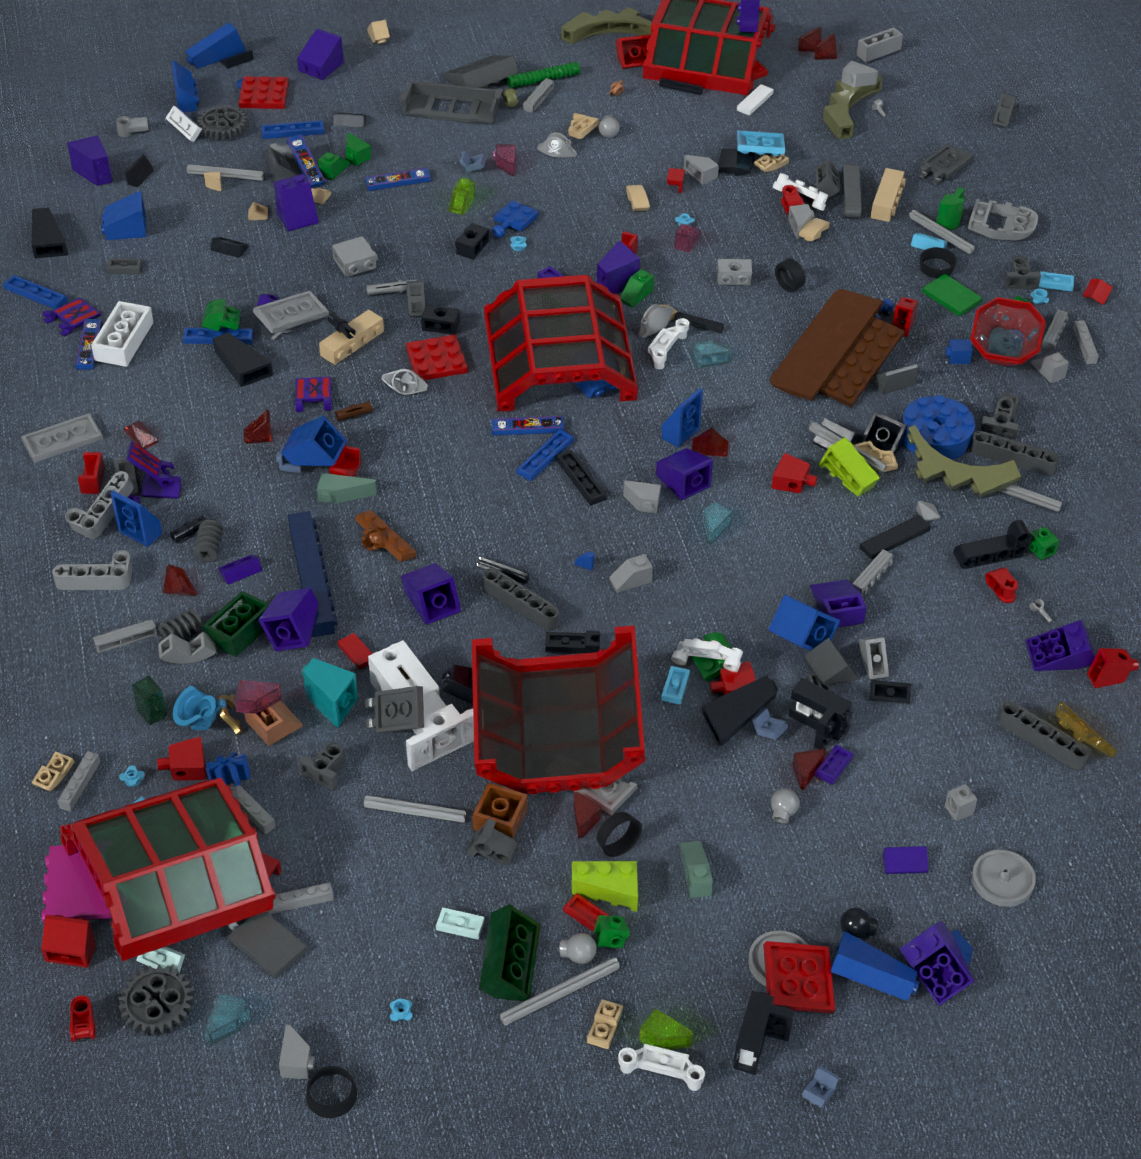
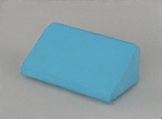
[911,233,948,250]

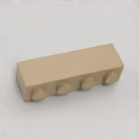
[871,168,906,222]
[319,309,384,365]

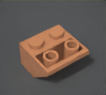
[244,696,303,746]

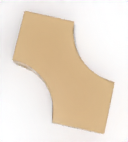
[854,441,898,472]

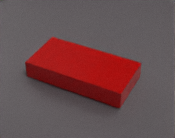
[337,633,373,670]
[563,893,610,932]

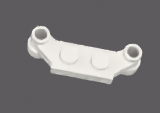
[773,173,828,211]
[648,318,689,369]
[671,638,743,672]
[618,1044,705,1091]

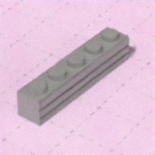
[523,78,554,113]
[1041,309,1069,352]
[1073,320,1099,364]
[852,549,893,596]
[93,619,157,653]
[58,751,101,812]
[229,783,276,834]
[266,882,334,915]

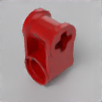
[781,185,804,214]
[985,567,1018,603]
[69,995,96,1042]

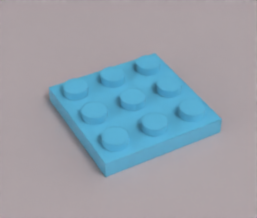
[736,130,785,156]

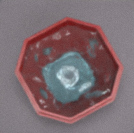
[970,297,1046,365]

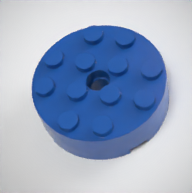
[902,395,975,460]

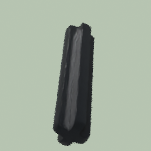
[659,78,703,95]
[675,312,724,333]
[476,556,530,584]

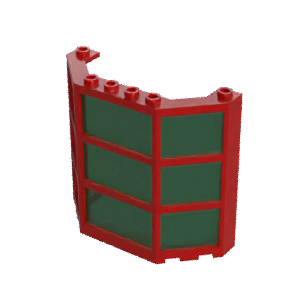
[643,0,775,96]
[59,778,276,961]

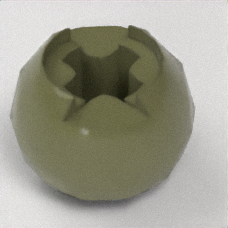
[502,88,519,108]

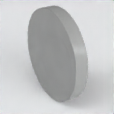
[972,850,1036,907]
[748,930,808,986]

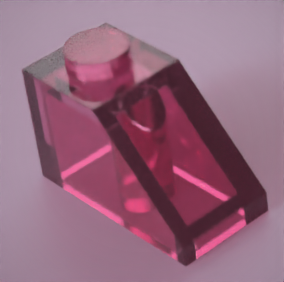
[493,144,515,176]
[674,224,701,252]
[234,680,282,714]

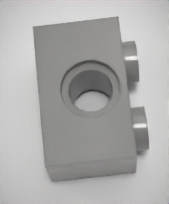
[717,259,752,285]

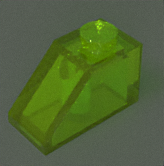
[449,178,476,215]
[639,1008,693,1050]

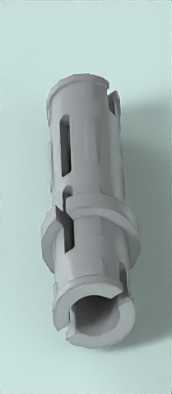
[366,279,417,296]

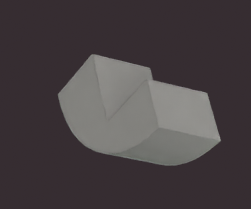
[158,632,216,664]

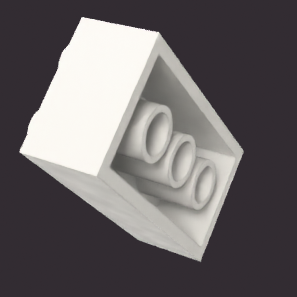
[91,301,153,367]

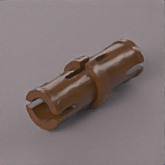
[335,401,372,422]

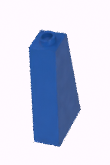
[185,22,246,69]
[831,931,919,1001]

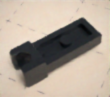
[545,631,600,653]

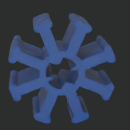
[206,752,251,786]

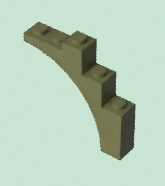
[561,7,652,44]
[823,75,883,140]
[907,425,1021,498]

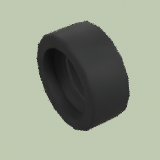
[775,258,806,292]

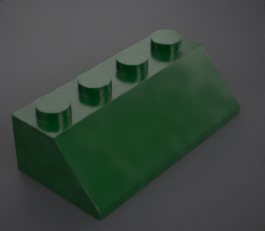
[479,904,540,1001]

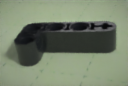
[953,520,1032,569]

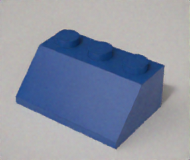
[171,61,199,112]

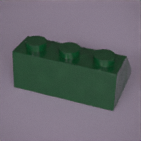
[203,591,270,657]

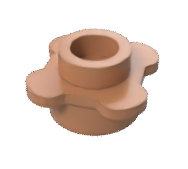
[609,80,624,96]

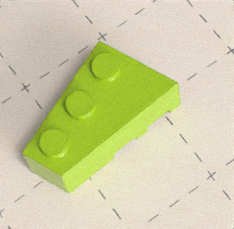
[818,437,880,497]
[572,861,638,912]

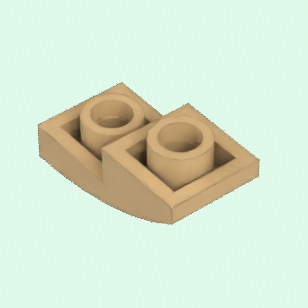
[754,154,789,172]
[626,185,650,212]
[799,218,830,241]
[32,751,75,792]
[587,999,623,1049]

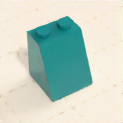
[302,658,358,728]

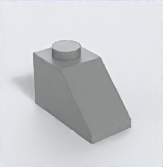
[841,61,878,87]
[684,155,719,185]
[788,204,814,239]
[1030,352,1069,383]
[623,480,661,514]
[609,554,653,593]
[859,636,889,679]
[279,1025,315,1079]

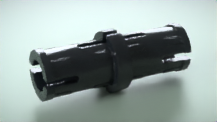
[327,313,356,339]
[170,515,207,543]

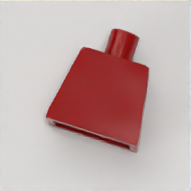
[892,297,918,337]
[771,453,818,493]
[1087,648,1139,688]
[710,661,756,695]
[157,737,206,781]

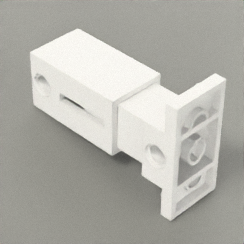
[368,640,483,771]

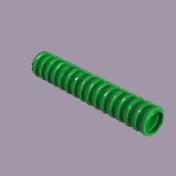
[507,61,580,89]

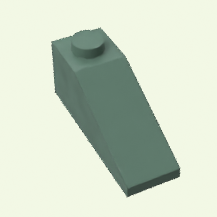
[317,473,377,504]
[679,841,713,898]

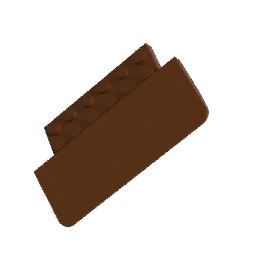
[770,289,904,408]

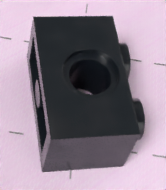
[455,223,489,260]
[421,304,460,335]

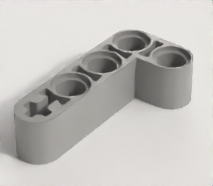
[65,471,134,539]
[52,550,133,590]

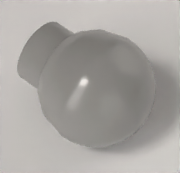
[599,115,620,138]
[771,788,800,824]
[559,933,597,964]

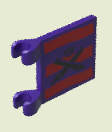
[43,298,101,336]
[295,377,331,412]
[126,441,175,489]

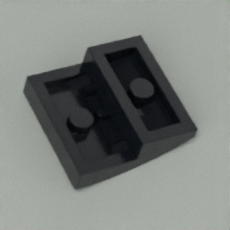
[718,149,755,176]

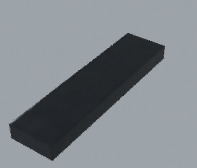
[556,450,607,506]
[860,515,931,560]

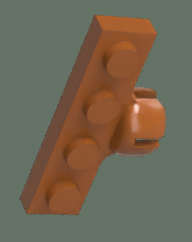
[355,510,416,562]

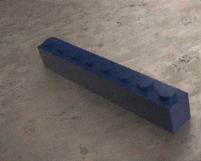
[288,511,338,637]

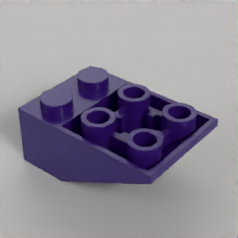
[810,579,866,627]
[1025,620,1095,671]
[899,921,974,1006]

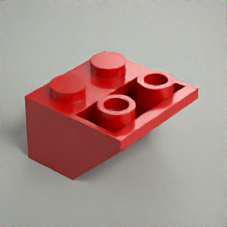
[41,914,96,968]

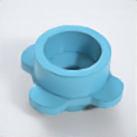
[675,213,694,228]
[510,236,527,251]
[1030,289,1049,304]
[119,766,145,787]
[390,999,412,1021]

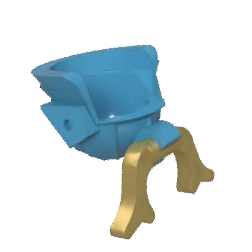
[173,686,242,735]

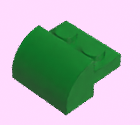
[937,187,965,230]
[202,299,240,331]
[691,632,732,682]

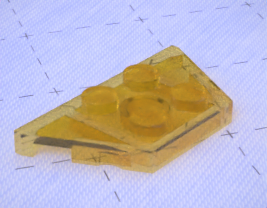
[1055,701,1118,758]

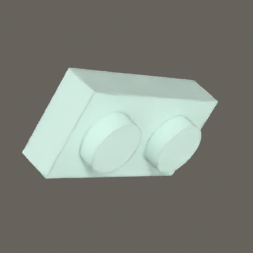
[436,907,485,940]
[136,946,185,973]

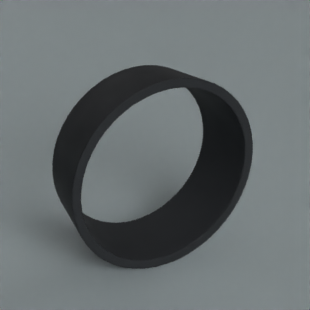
[920,247,957,278]
[597,812,642,857]
[306,1066,357,1118]

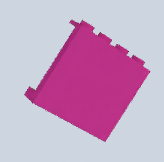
[42,841,129,924]

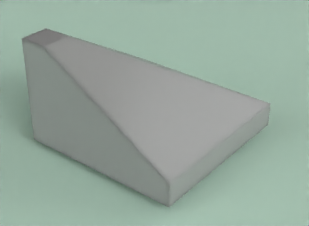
[916,501,941,522]

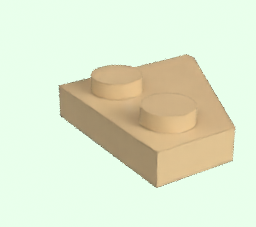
[568,113,599,139]

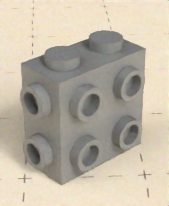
[332,236,378,277]

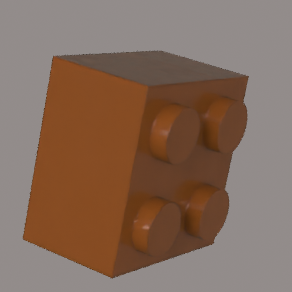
[473,783,528,839]

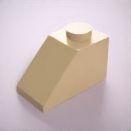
[367,20,390,44]

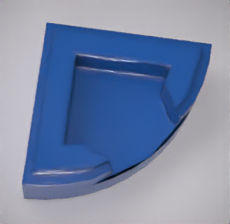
[574,552,595,570]

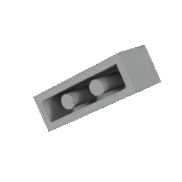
[857,27,903,62]

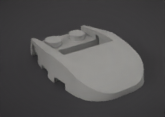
[968,199,1038,241]

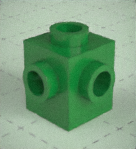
[1029,526,1059,560]
[594,915,630,948]

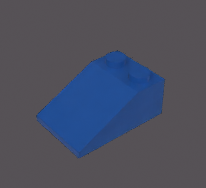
[661,388,703,448]
[110,491,162,547]

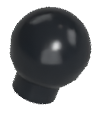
[840,907,877,938]

